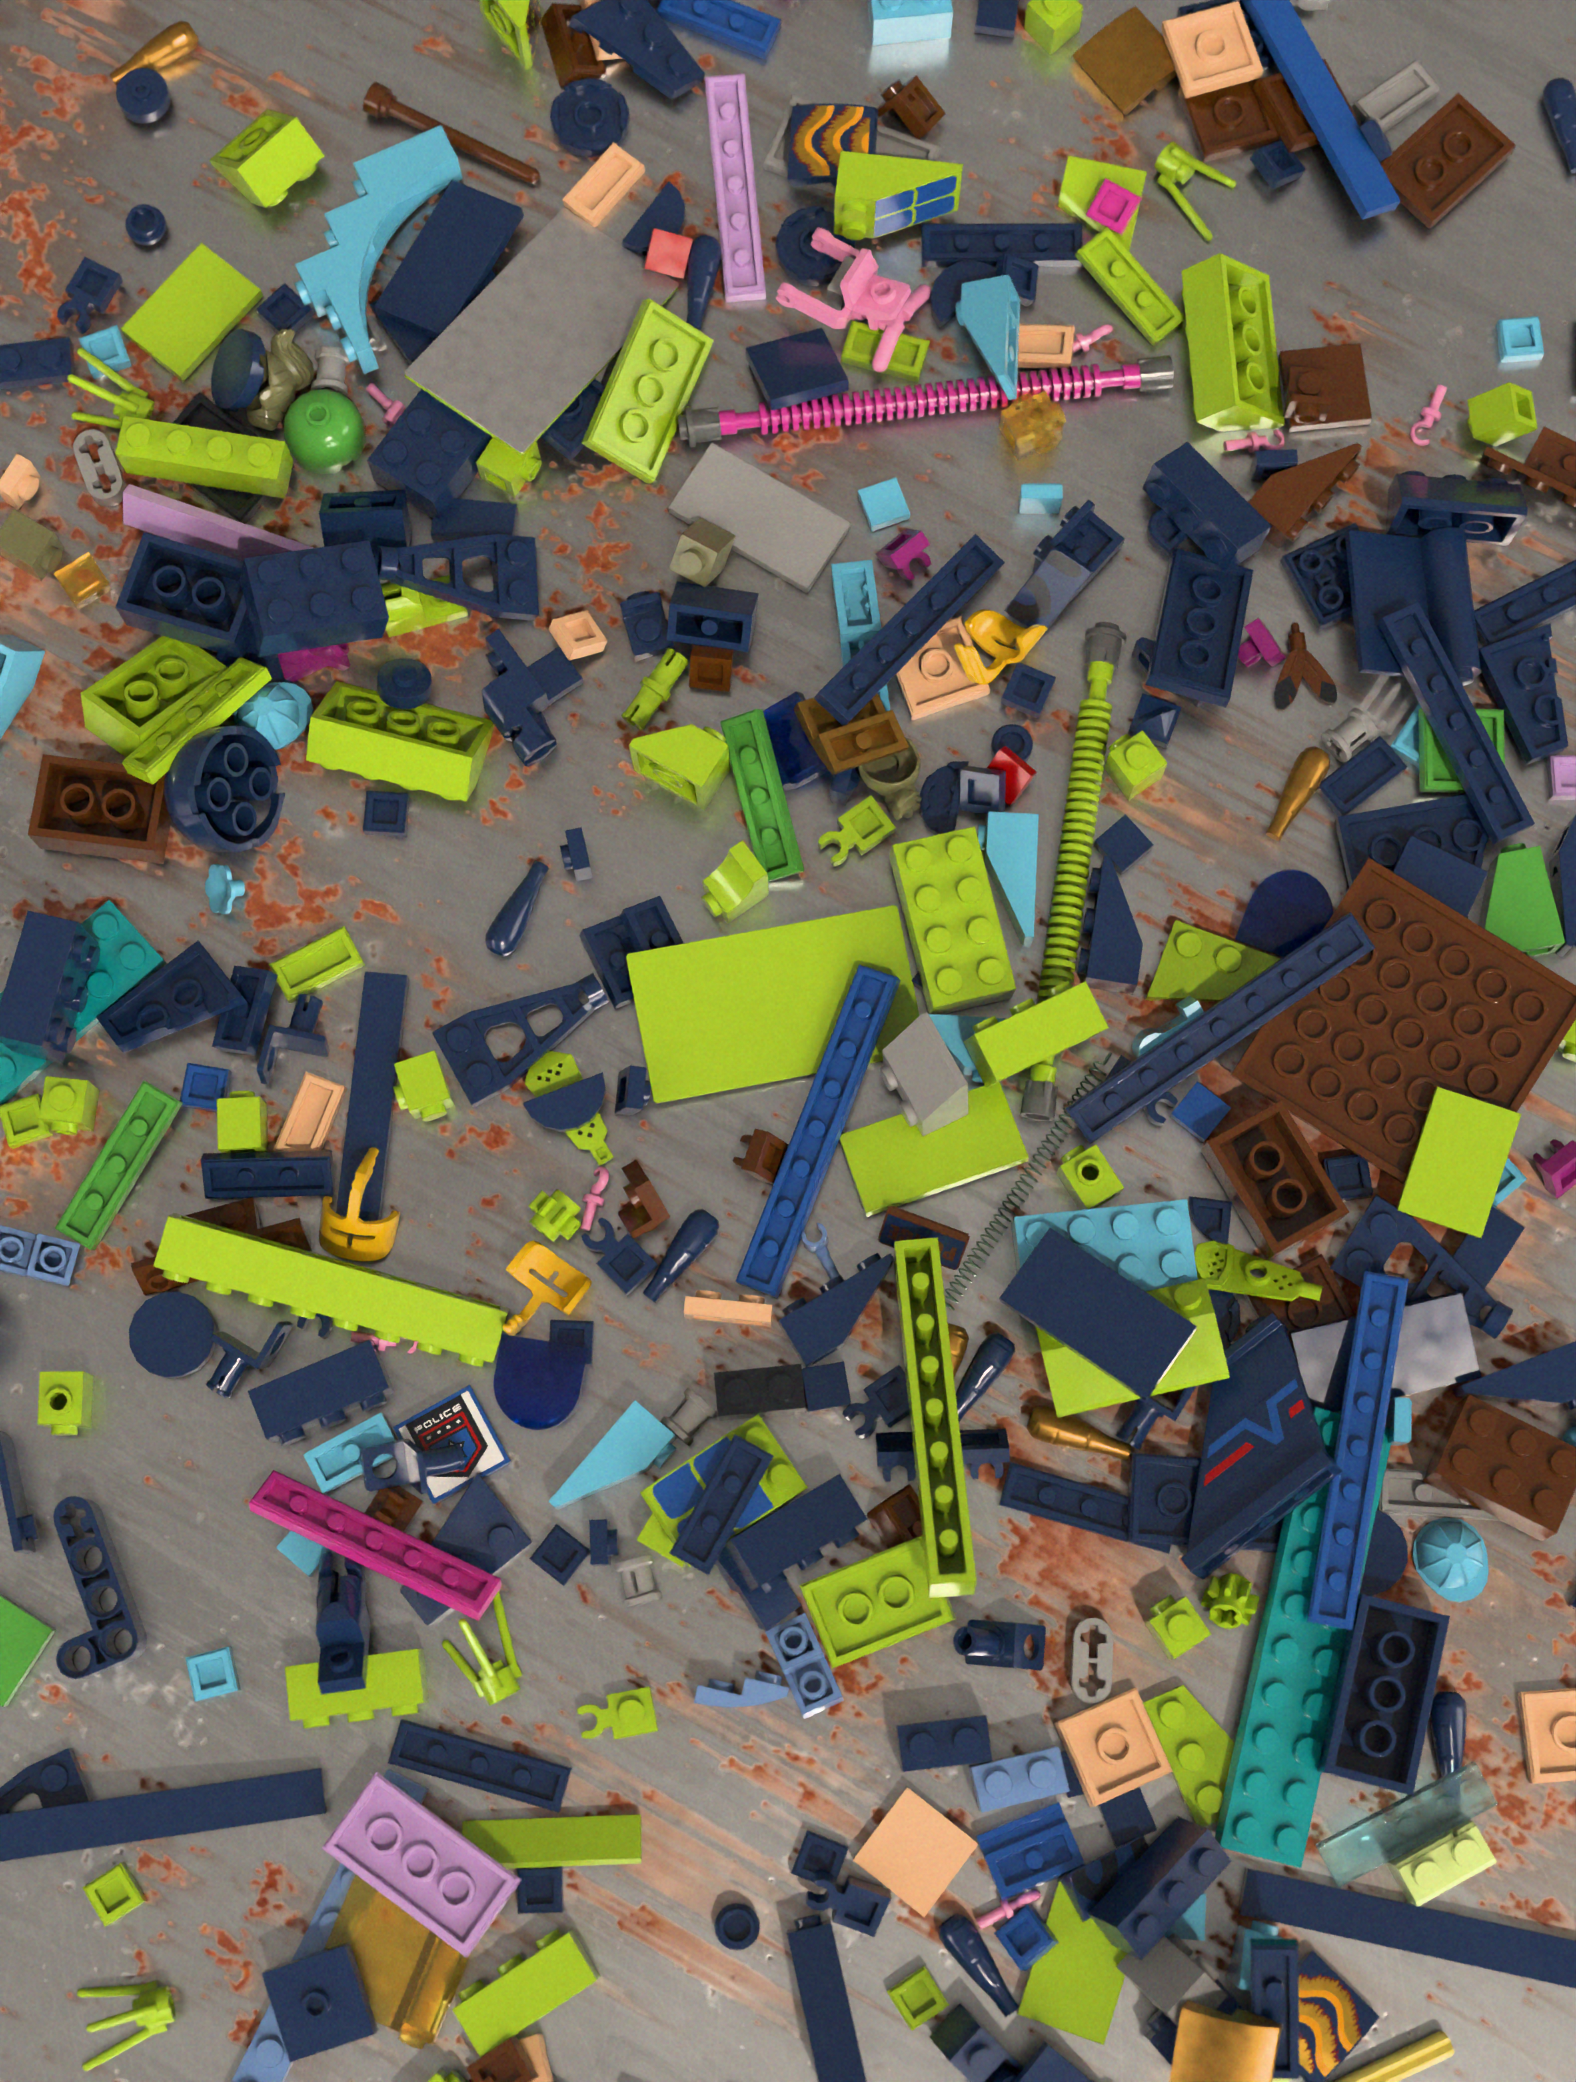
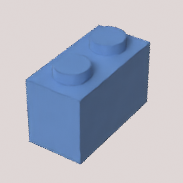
[968,1745,1070,1813]

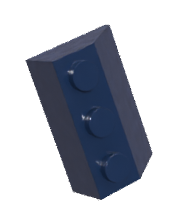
[1386,471,1528,546]

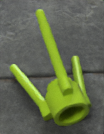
[1154,142,1236,241]
[67,348,155,430]
[442,1591,523,1706]
[77,1980,176,2071]

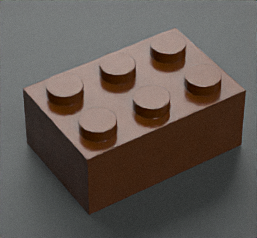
[28,754,171,864]
[1201,1100,1349,1261]
[1422,1394,1576,1541]

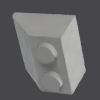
[879,1012,968,1136]

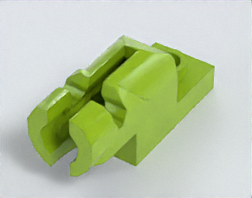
[380,575,468,638]

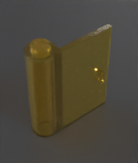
[324,1874,472,2049]

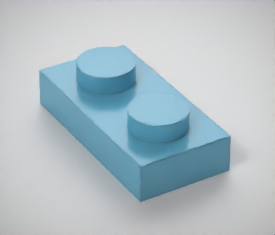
[303,1412,397,1494]

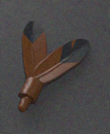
[1274,622,1337,710]

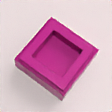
[1086,178,1142,235]

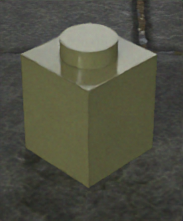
[0,509,64,581]
[669,517,736,587]

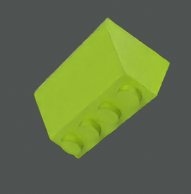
[1181,253,1285,432]
[306,681,494,801]
[1035,1278,1230,1418]

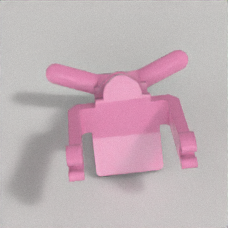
[776,228,932,372]

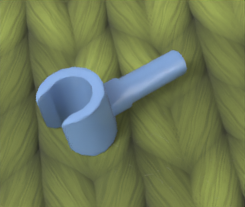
[801,1223,840,1280]

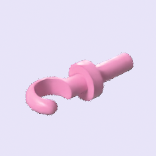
[1073,324,1113,353]
[1410,385,1447,446]
[1223,429,1285,453]
[580,1166,609,1231]
[350,1331,418,1354]
[976,1890,1041,1930]

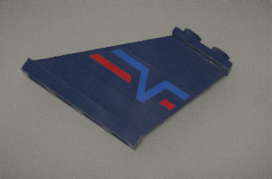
[1181,1313,1342,1580]

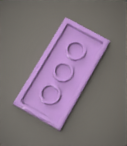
[322,1772,522,1957]

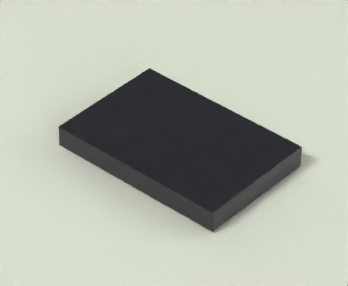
[173,392,295,524]

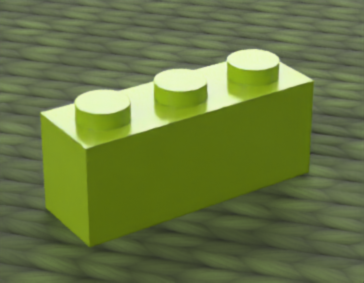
[963,981,1109,1088]
[285,1649,429,1729]
[452,1928,600,2058]

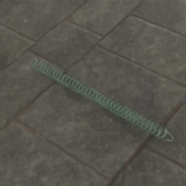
[944,1052,1112,1310]

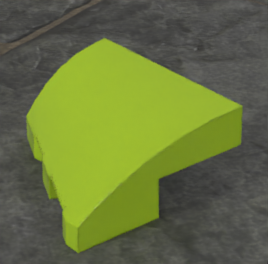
[1058,155,1147,251]

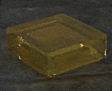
[54,552,113,610]

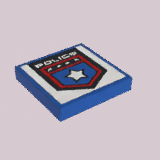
[393,1385,512,1505]

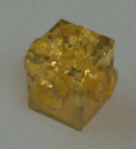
[999,391,1066,461]

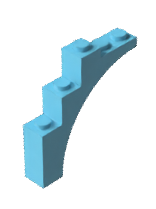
[294,125,463,374]

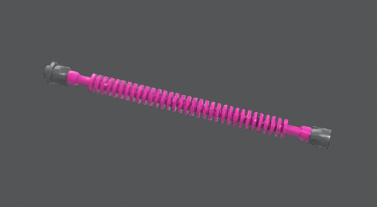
[678,355,1174,447]

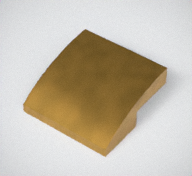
[1072,6,1177,116]
[793,693,909,775]
[1169,2000,1282,2082]

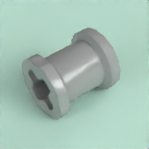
[311,346,350,396]
[1321,708,1378,763]
[660,1388,717,1447]
[614,1555,662,1608]

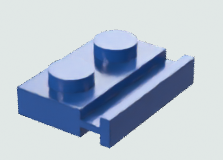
[976,1802,1085,1901]

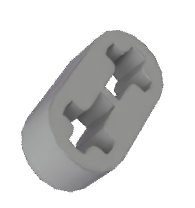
[73,429,127,507]
[1070,1618,1114,1704]

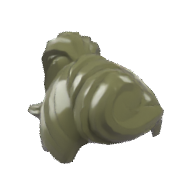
[246,329,314,431]
[858,738,922,821]

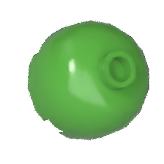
[284,389,366,474]

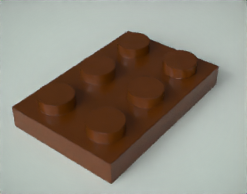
[1380,93,1516,229]

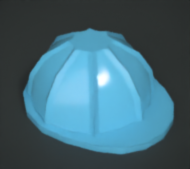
[233,682,314,750]
[1412,1517,1489,1602]

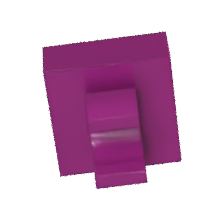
[876,529,931,580]
[1238,618,1286,667]
[1533,1139,1576,1199]

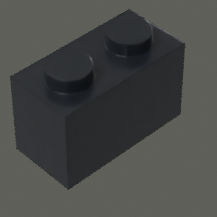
[714,1364,806,1421]

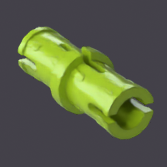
[621,648,689,731]

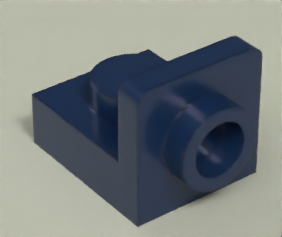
[620,591,675,662]

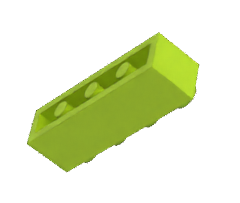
[115,416,294,499]

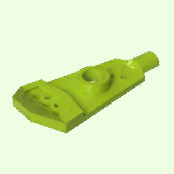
[524,1051,614,1166]
[1194,1241,1323,1301]

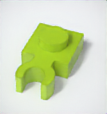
[818,795,896,866]
[577,1686,659,1740]

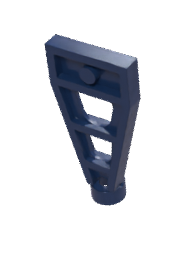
[373,534,539,621]
[432,973,609,1108]
[1330,1194,1513,1339]
[0,1748,93,1862]

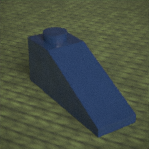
[1452,1341,1576,1410]

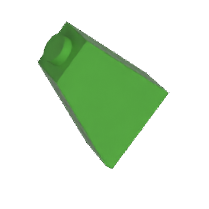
[1478,843,1565,957]

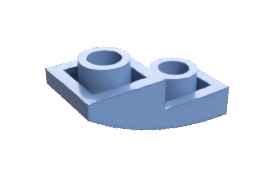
[0,1225,80,1286]
[765,1613,844,1719]
[694,1671,789,1707]

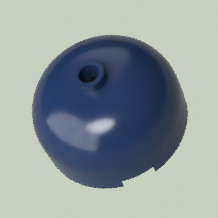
[164,726,285,853]

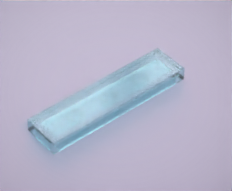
[1315,1761,1498,1888]

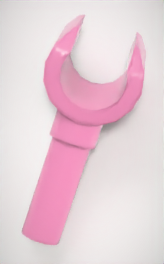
[366,383,406,429]

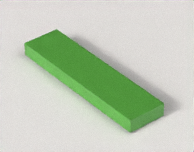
[720,709,805,882]
[55,1080,183,1251]

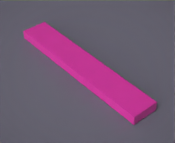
[249,1470,501,1621]

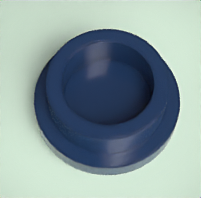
[125,204,167,245]
[715,1903,760,1950]

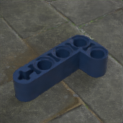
[53,1496,148,1679]

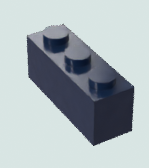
[1142,442,1272,573]
[248,1340,395,1446]
[722,1474,867,1594]
[1088,1816,1232,1960]

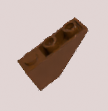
[1248,443,1362,549]

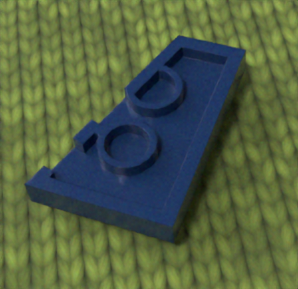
[569,0,705,100]
[1478,623,1568,765]
[97,940,248,1053]
[400,1472,532,1626]

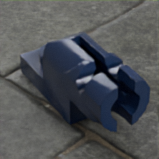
[482,629,558,767]
[316,1551,371,1694]

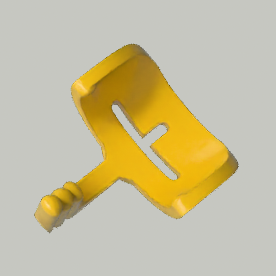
[954,609,1048,685]
[319,1147,400,1261]
[502,1241,592,1337]

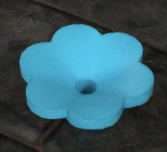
[205,864,245,915]

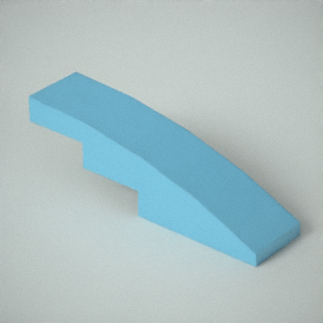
[831,560,890,711]

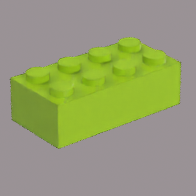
[889,826,1016,1014]

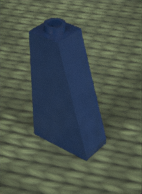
[787,1914,867,2082]

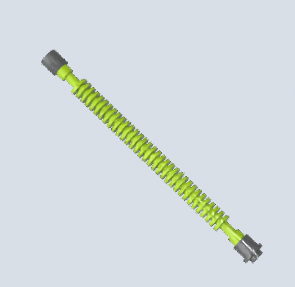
[1020,622,1127,1121]

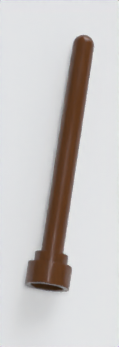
[363,82,540,184]

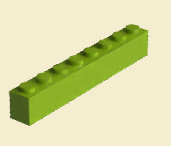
[153,1213,509,1367]
[893,1237,977,1598]

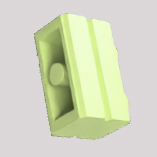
[1386,1819,1497,1907]

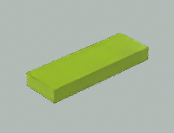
[1075,226,1186,347]

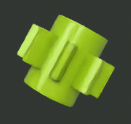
[529,1188,581,1242]
[1201,1573,1260,1629]

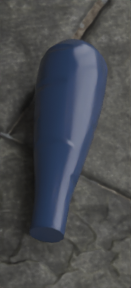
[1543,77,1576,174]
[686,235,722,331]
[485,861,549,957]
[643,1209,719,1303]
[956,1332,1015,1422]
[1430,1691,1467,1803]
[939,1913,1019,2017]

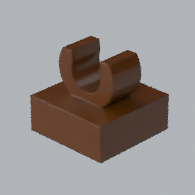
[689,645,734,692]
[733,1129,789,1184]
[365,1486,425,1533]

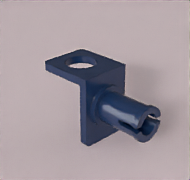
[257,994,330,1085]
[206,1321,294,1398]
[1116,1386,1196,1450]
[360,1438,465,1494]
[953,1620,1046,1671]

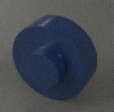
[116,68,171,123]
[377,658,432,709]

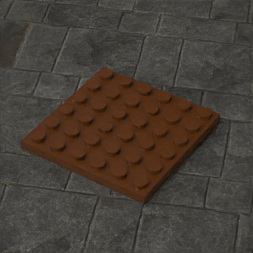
[1230,858,1576,1184]

